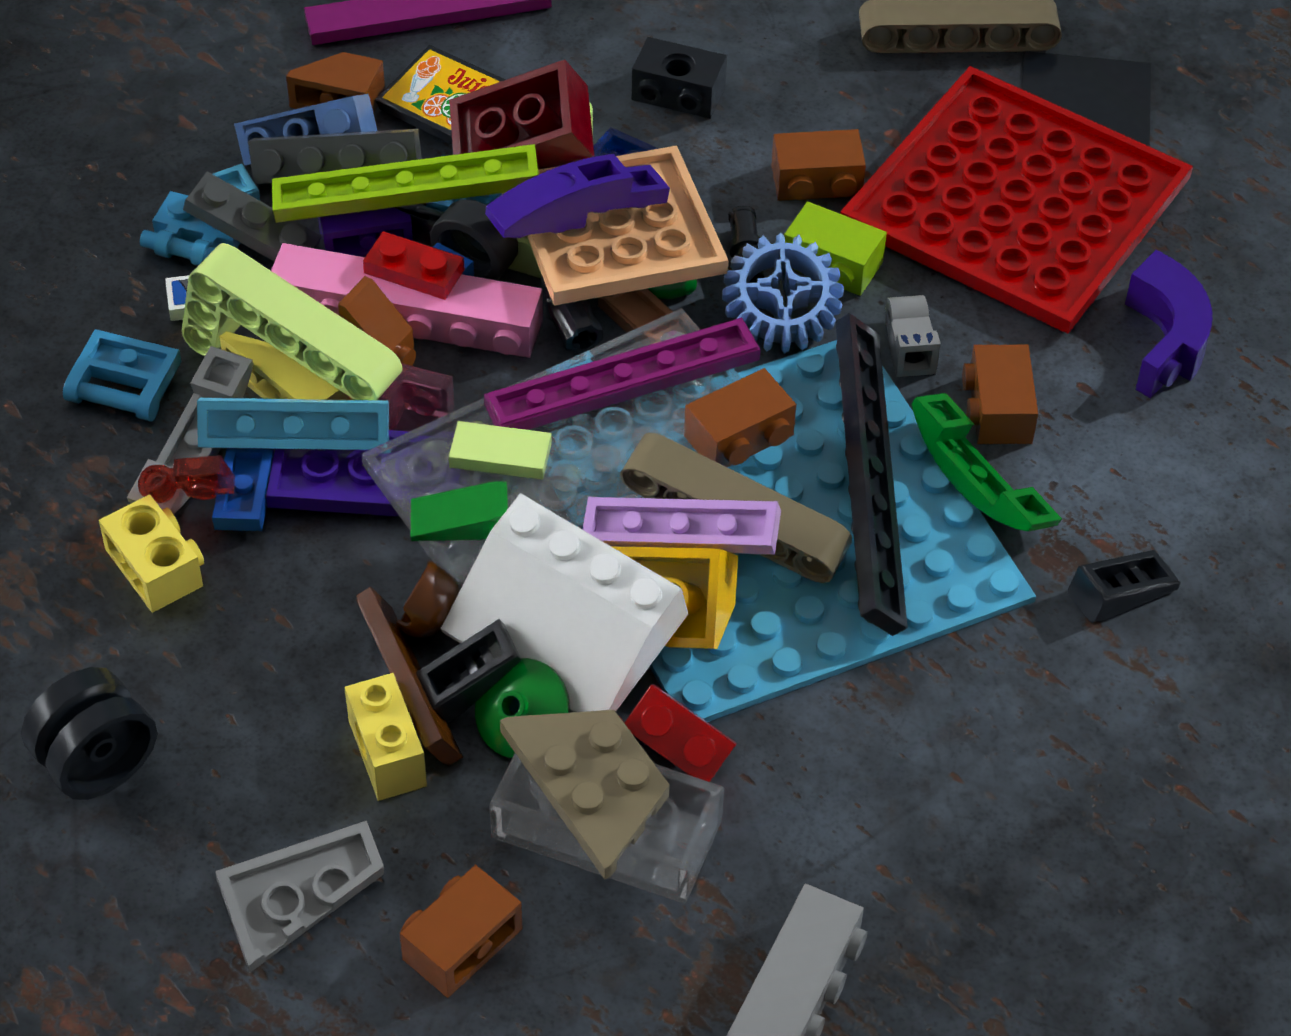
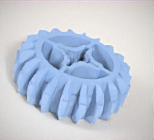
[722,232,844,354]

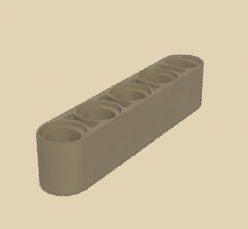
[859,0,1062,53]
[620,433,852,583]

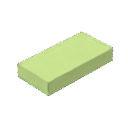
[449,421,552,480]

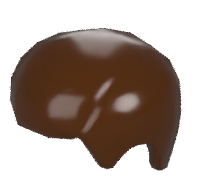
[396,560,460,638]

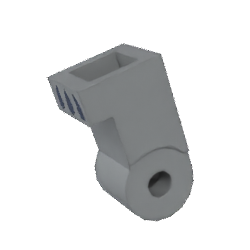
[885,295,941,377]

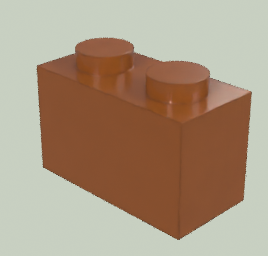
[771,129,866,201]
[962,344,1038,444]
[684,368,797,467]
[399,864,523,998]

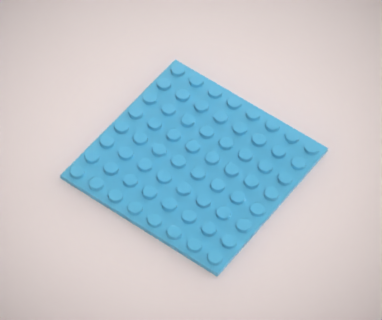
[545,340,1036,722]

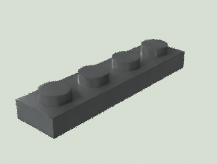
[248,129,422,184]

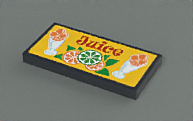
[375,45,506,144]

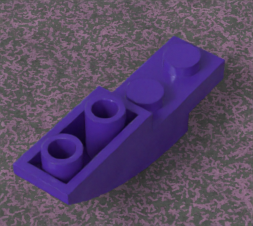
[485,154,670,238]

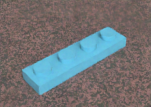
[197,398,389,450]

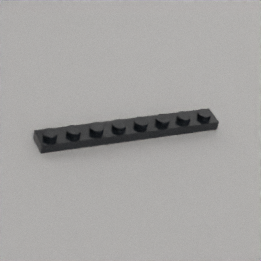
[836,313,908,636]

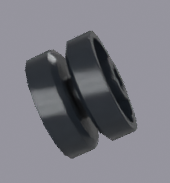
[21,667,158,800]

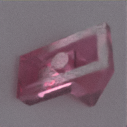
[378,363,455,430]

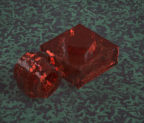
[138,456,235,503]

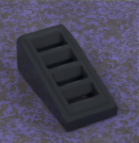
[1068,550,1181,623]
[416,619,522,723]

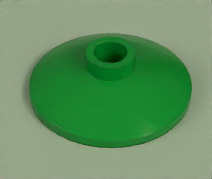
[475,658,570,759]

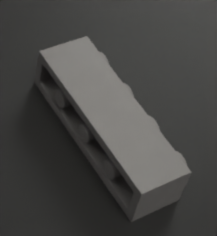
[727,883,868,1036]

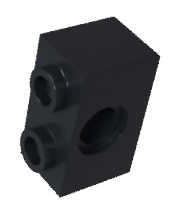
[631,37,727,119]

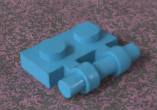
[140,191,240,266]

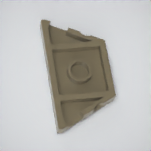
[500,710,670,880]

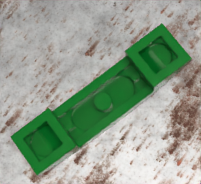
[911,393,1062,532]

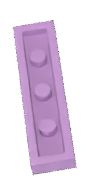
[582,497,781,555]

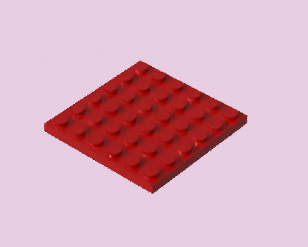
[840,66,1193,334]

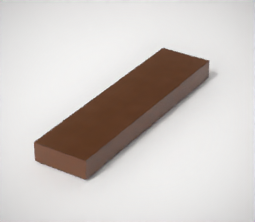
[356,586,463,766]

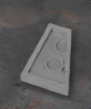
[215,820,384,973]

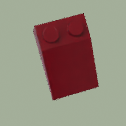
[449,59,594,170]

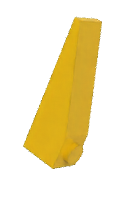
[611,546,738,649]

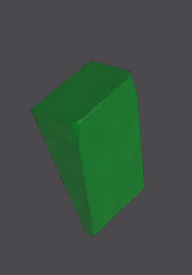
[410,481,508,541]

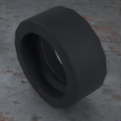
[430,199,518,281]

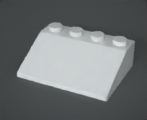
[441,493,688,713]

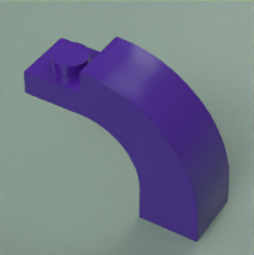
[1125,250,1213,399]

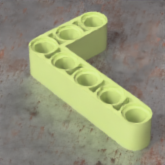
[182,243,402,400]

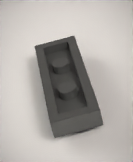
[183,171,322,262]

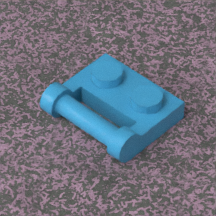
[63,329,182,422]

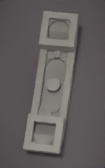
[127,346,254,514]

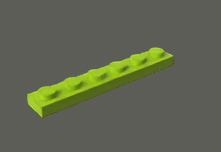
[272,144,539,223]

